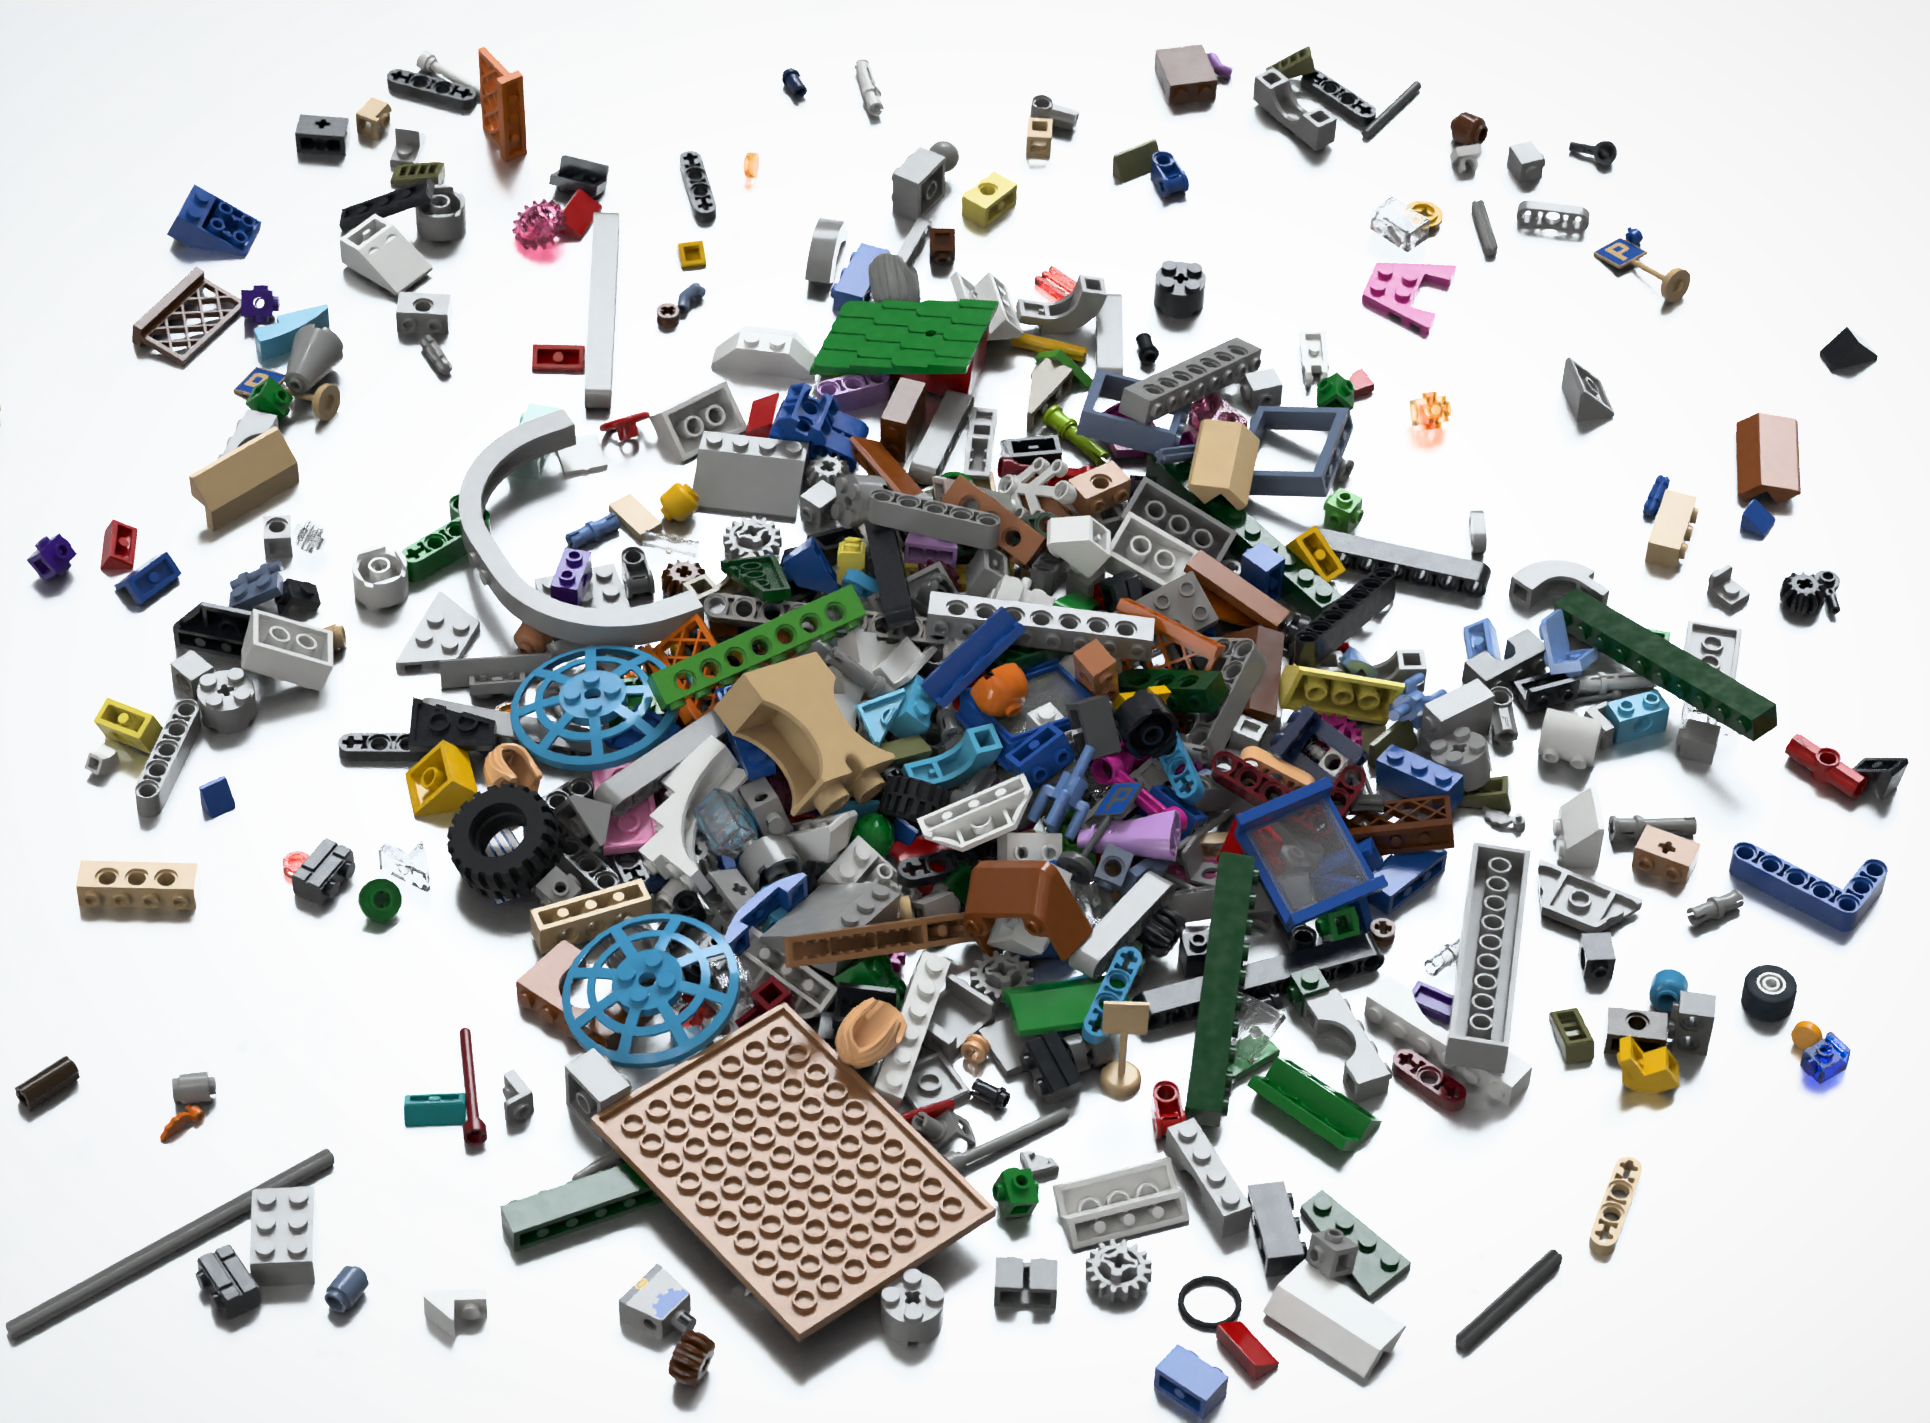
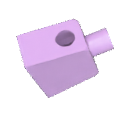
[904,532,958,569]

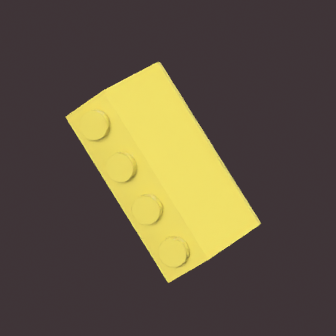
[1278,665,1405,725]

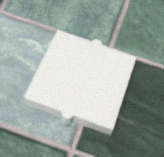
[556,433,608,476]

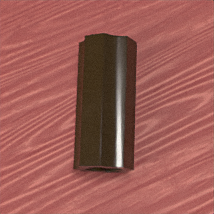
[14,1055,80,1110]

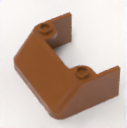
[964,860,1093,961]

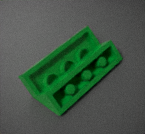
[1002,975,1131,1037]
[1247,1056,1383,1151]

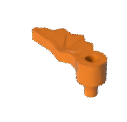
[159,1104,205,1142]

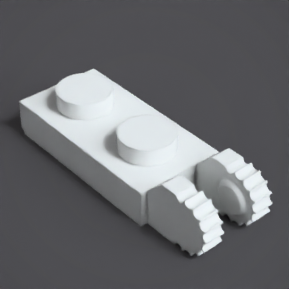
[1299,331,1329,388]

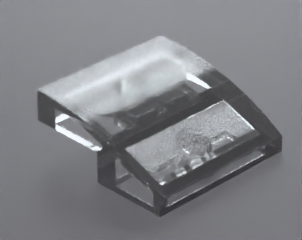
[1231,992,1286,1065]

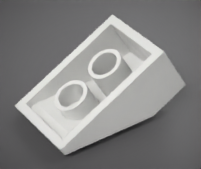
[1100,511,1199,590]

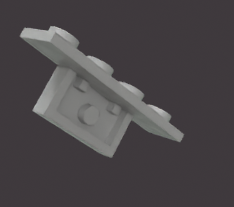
[439,652,553,698]

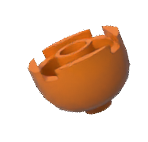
[970,663,1029,717]

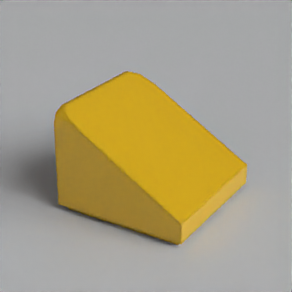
[676,240,707,268]

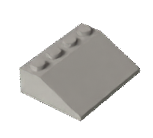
[692,431,809,521]
[760,883,901,976]

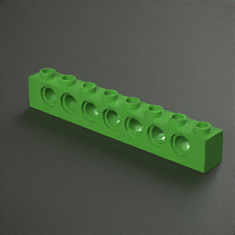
[647,584,867,712]

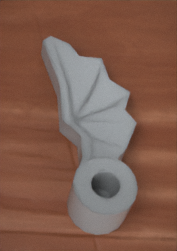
[1482,806,1526,831]

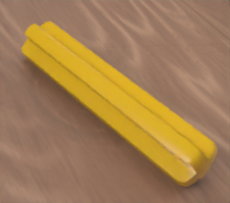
[1011,333,1087,362]

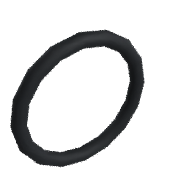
[1178,1275,1242,1329]

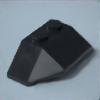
[173,601,252,660]

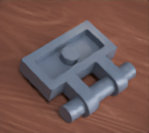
[228,560,284,610]

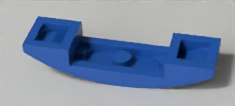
[725,873,808,961]

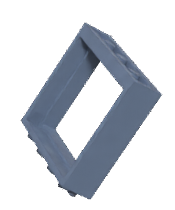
[1076,369,1192,454]
[1249,406,1354,498]

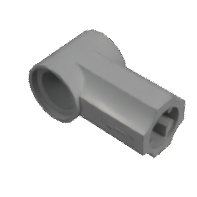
[1030,94,1080,131]
[1490,686,1519,745]

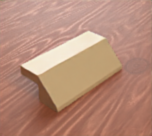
[1187,419,1260,511]
[189,426,300,532]

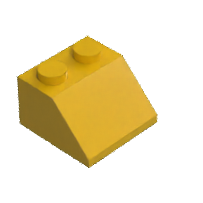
[405,740,477,817]

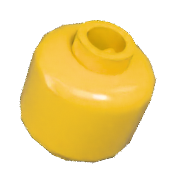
[659,483,700,522]

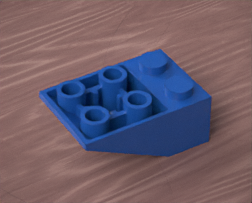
[166,184,262,257]

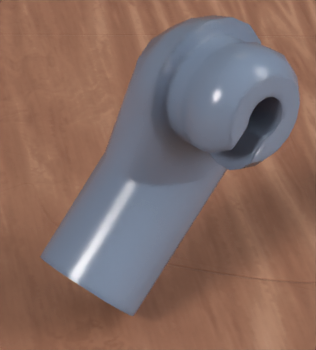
[677,282,706,314]

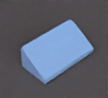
[1463,617,1501,659]

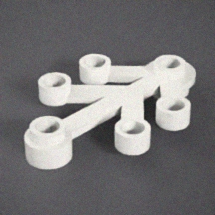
[997,457,1077,525]

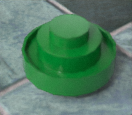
[358,878,402,921]

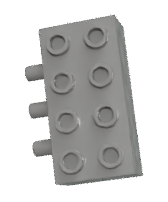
[1113,571,1219,674]

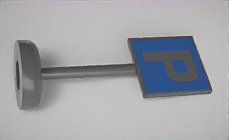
[1056,782,1145,884]

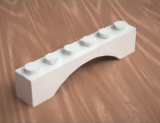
[871,950,951,1110]
[1364,975,1533,1106]

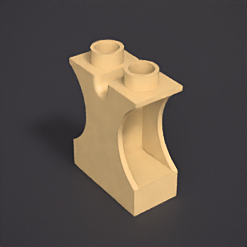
[713,651,896,817]

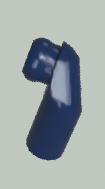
[644,873,669,895]

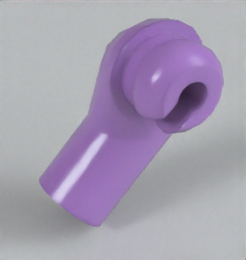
[1207,52,1234,79]

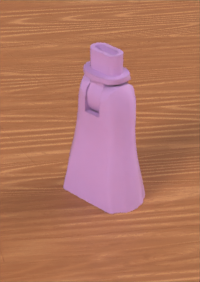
[1077,810,1181,862]

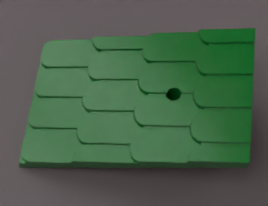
[810,299,999,396]

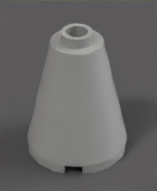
[284,324,344,394]

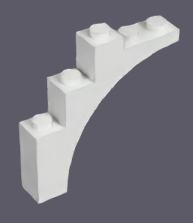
[828,628,921,731]
[638,735,739,895]

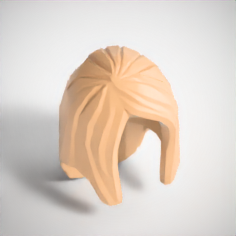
[483,743,543,793]
[835,997,907,1068]

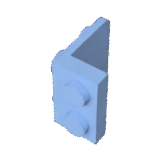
[1539,609,1599,677]

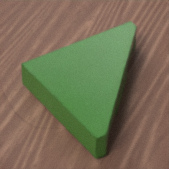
[1034,350,1093,388]

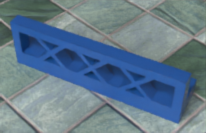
[919,606,1026,708]

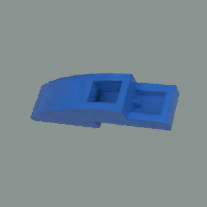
[715,685,776,780]

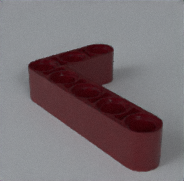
[1211,751,1366,844]

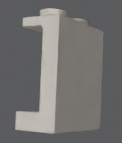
[922,974,995,1062]

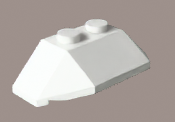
[711,325,816,380]
[917,773,1033,852]
[785,810,858,865]
[737,926,837,1021]

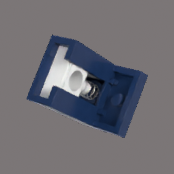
[1269,705,1370,784]

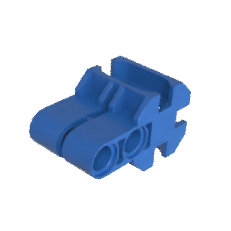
[767,383,869,472]

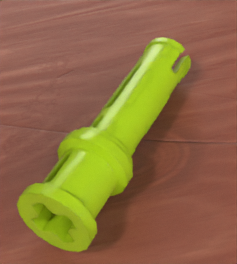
[1042,405,1110,466]

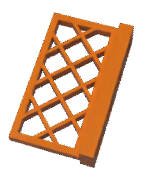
[478,47,527,162]
[1116,598,1226,672]
[641,613,739,726]

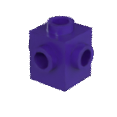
[241,285,280,322]
[26,533,77,581]

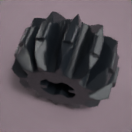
[1779,571,1827,616]
[1139,906,1186,958]

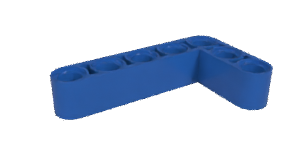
[1729,841,1888,932]

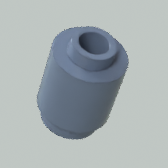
[324,1265,369,1312]

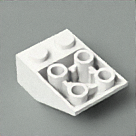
[339,214,433,296]
[816,835,922,914]

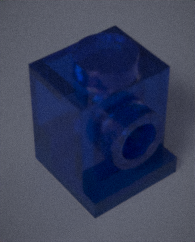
[1800,1031,1851,1084]

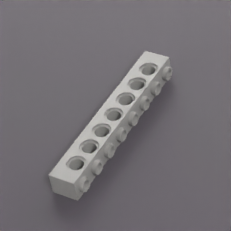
[1118,337,1262,425]
[925,591,1155,662]

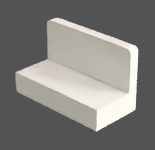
[873,636,938,690]

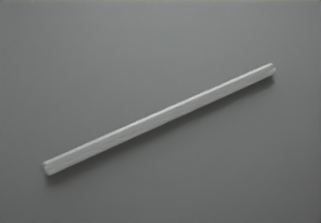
[5,1148,335,1339]

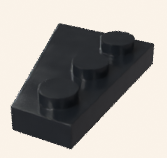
[408,697,497,752]

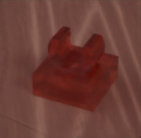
[679,993,718,1026]

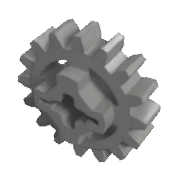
[723,516,782,559]
[970,950,1034,1008]
[1085,1239,1152,1302]

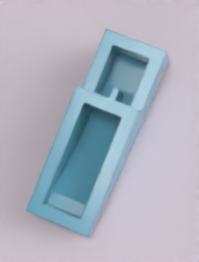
[254,304,330,361]

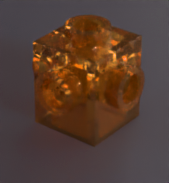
[1409,391,1452,430]

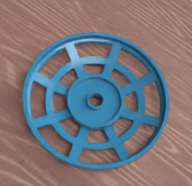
[510,645,680,771]
[562,913,741,1069]

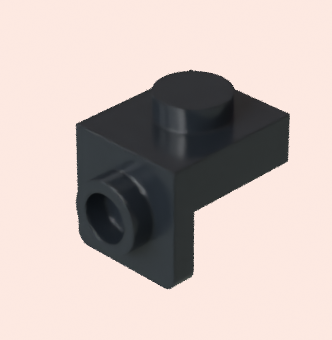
[274,578,321,616]

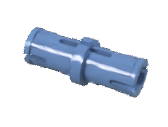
[565,513,620,549]

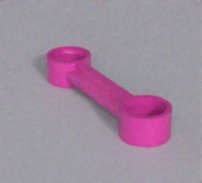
[1091,753,1188,834]

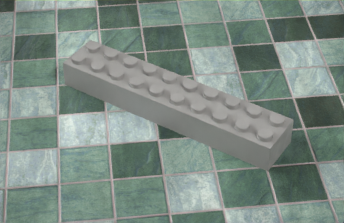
[1444,842,1531,1073]

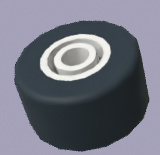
[1741,964,1797,1022]

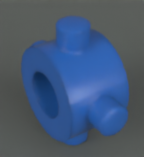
[1625,227,1643,247]

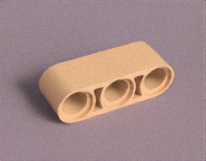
[1239,746,1315,791]

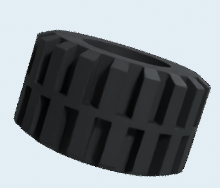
[877,776,951,833]

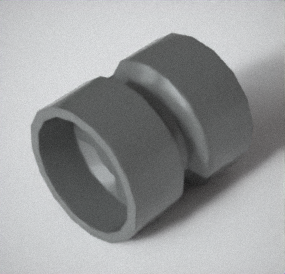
[1061,1026,1114,1073]

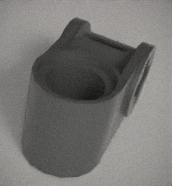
[621,546,655,598]

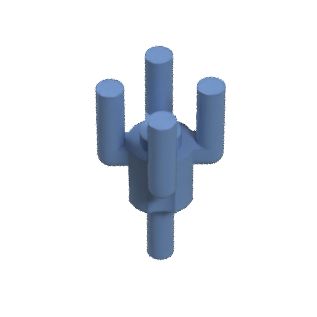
[1388,673,1447,729]
[1027,744,1096,841]

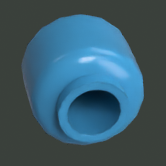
[1649,969,1689,1013]

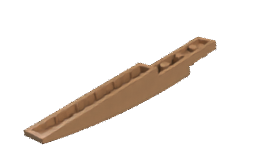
[783,912,975,968]

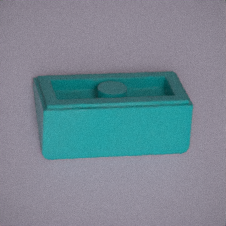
[403,1092,466,1127]

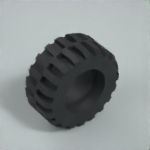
[447,784,564,899]

